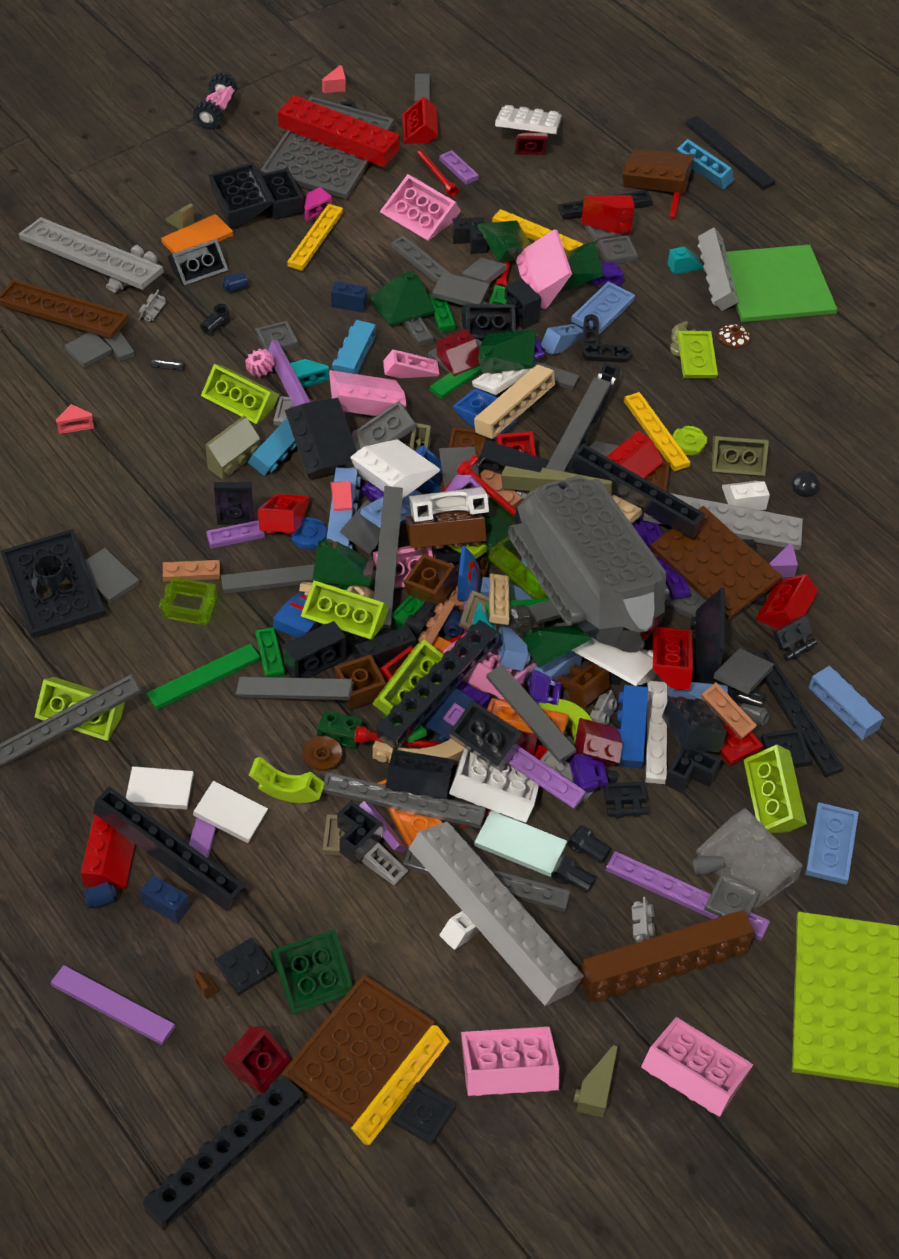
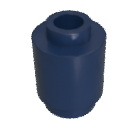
[222,273,248,293]
[443,610,463,637]
[83,882,117,909]

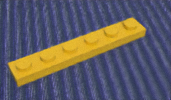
[288,204,343,271]
[492,209,583,252]
[624,392,690,471]
[351,1025,450,1145]

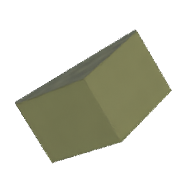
[165,203,194,229]
[410,423,431,451]

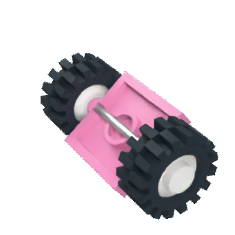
[193,72,238,130]

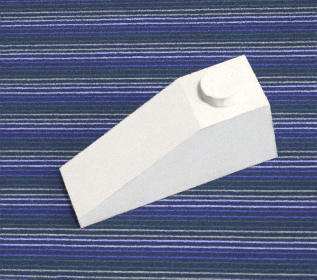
[439,911,480,950]

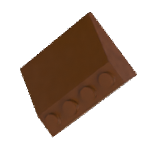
[622,148,695,193]
[405,511,486,550]

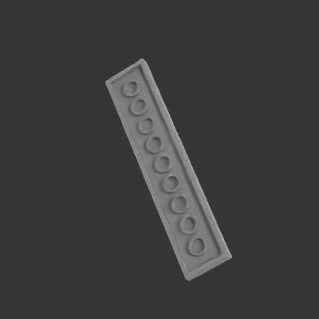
[19,217,164,290]
[622,493,803,550]

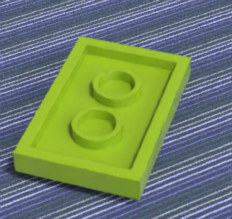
[677,331,718,379]

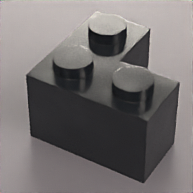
[452,217,487,254]
[504,278,541,329]
[664,747,721,793]
[337,801,383,864]

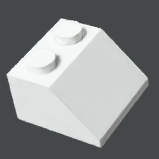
[722,481,770,510]

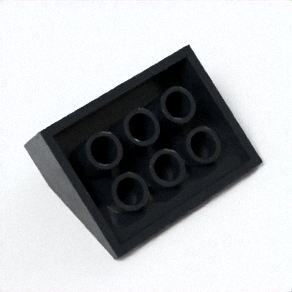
[209,162,274,228]
[285,398,357,480]
[690,588,725,684]

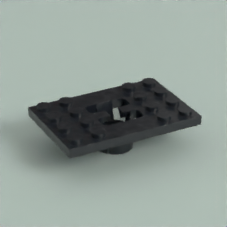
[0,529,106,638]

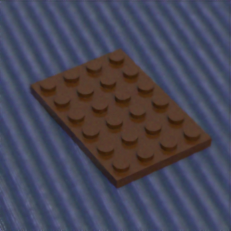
[650,506,782,621]
[281,974,435,1127]

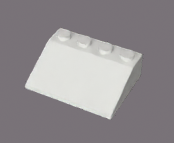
[351,439,440,499]
[572,633,657,686]
[449,748,539,823]

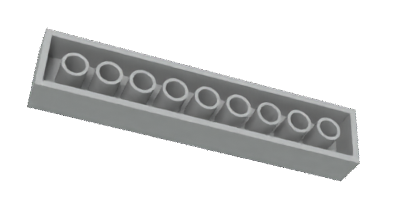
[409,822,584,1006]

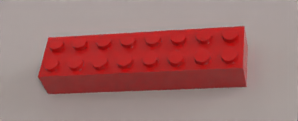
[278,95,400,167]

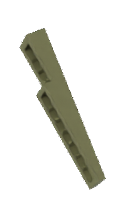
[501,466,613,496]

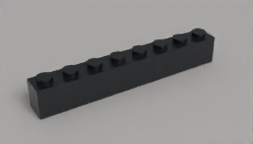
[571,444,705,539]
[93,786,244,912]

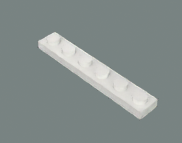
[645,681,667,784]

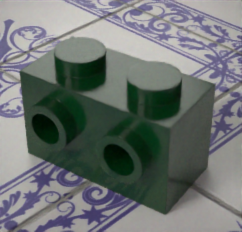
[317,710,363,750]

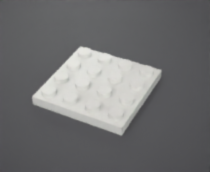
[495,105,562,134]

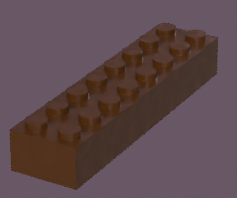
[580,910,755,1003]

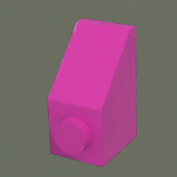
[305,187,332,221]

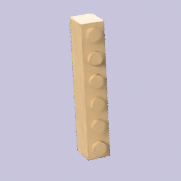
[474,364,555,439]

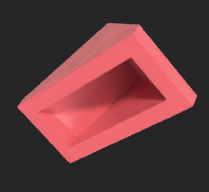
[322,65,346,93]
[56,404,94,434]
[330,480,352,511]

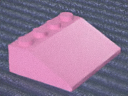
[380,174,461,241]
[516,230,572,309]
[329,370,406,416]
[444,634,536,700]
[641,1017,754,1117]
[461,1027,559,1096]

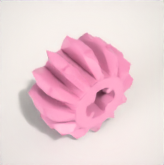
[245,348,275,378]

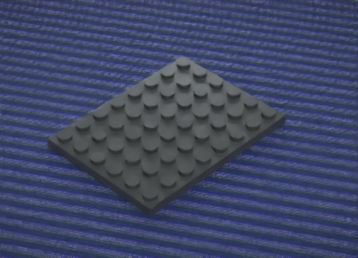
[260,96,394,199]

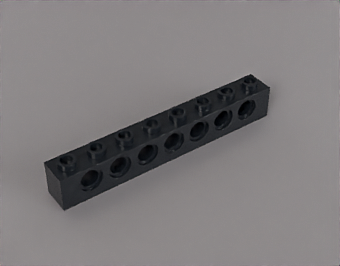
[376,620,498,751]
[143,1075,304,1231]

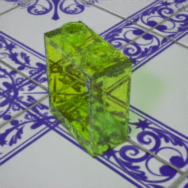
[159,577,217,625]

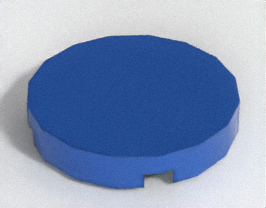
[291,518,328,549]

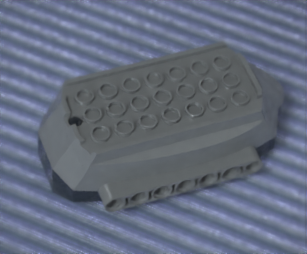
[508,476,669,653]

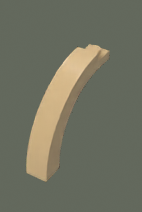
[373,739,464,766]

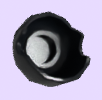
[791,471,819,497]

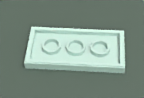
[474,810,567,877]

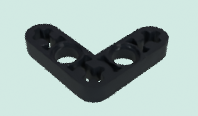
[582,314,632,363]

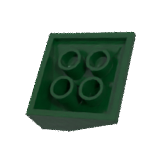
[478,220,531,262]
[559,241,604,293]
[369,271,435,326]
[478,329,537,374]
[481,496,516,564]
[313,539,374,586]
[519,625,591,668]
[270,929,353,1014]

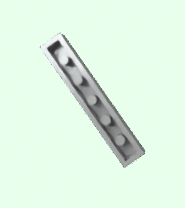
[698,227,739,311]

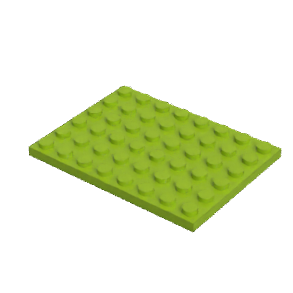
[792,912,899,1088]

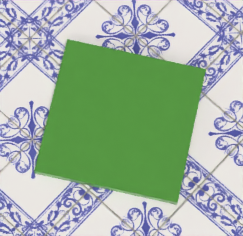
[726,245,838,322]

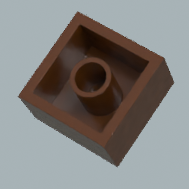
[403,553,458,606]
[334,654,386,710]

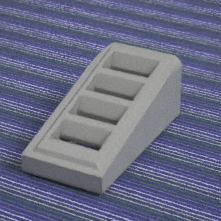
[362,843,409,886]

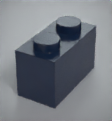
[331,281,368,313]
[140,875,190,924]

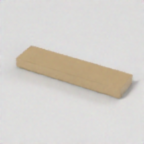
[489,574,509,625]

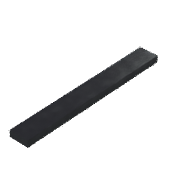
[685,116,775,190]
[752,649,844,778]

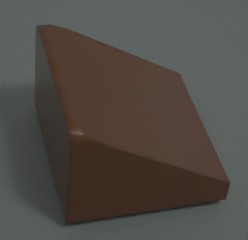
[194,971,220,999]

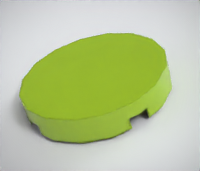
[673,426,707,455]

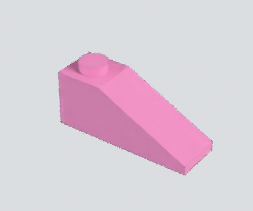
[383,350,439,378]

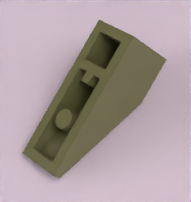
[574,1045,618,1118]

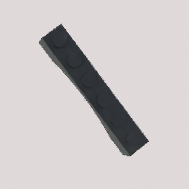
[578,362,621,448]

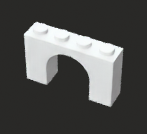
[409,487,489,522]

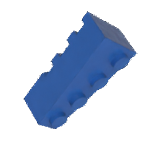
[617,685,648,769]

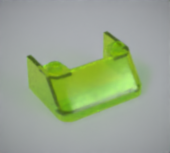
[489,536,549,599]

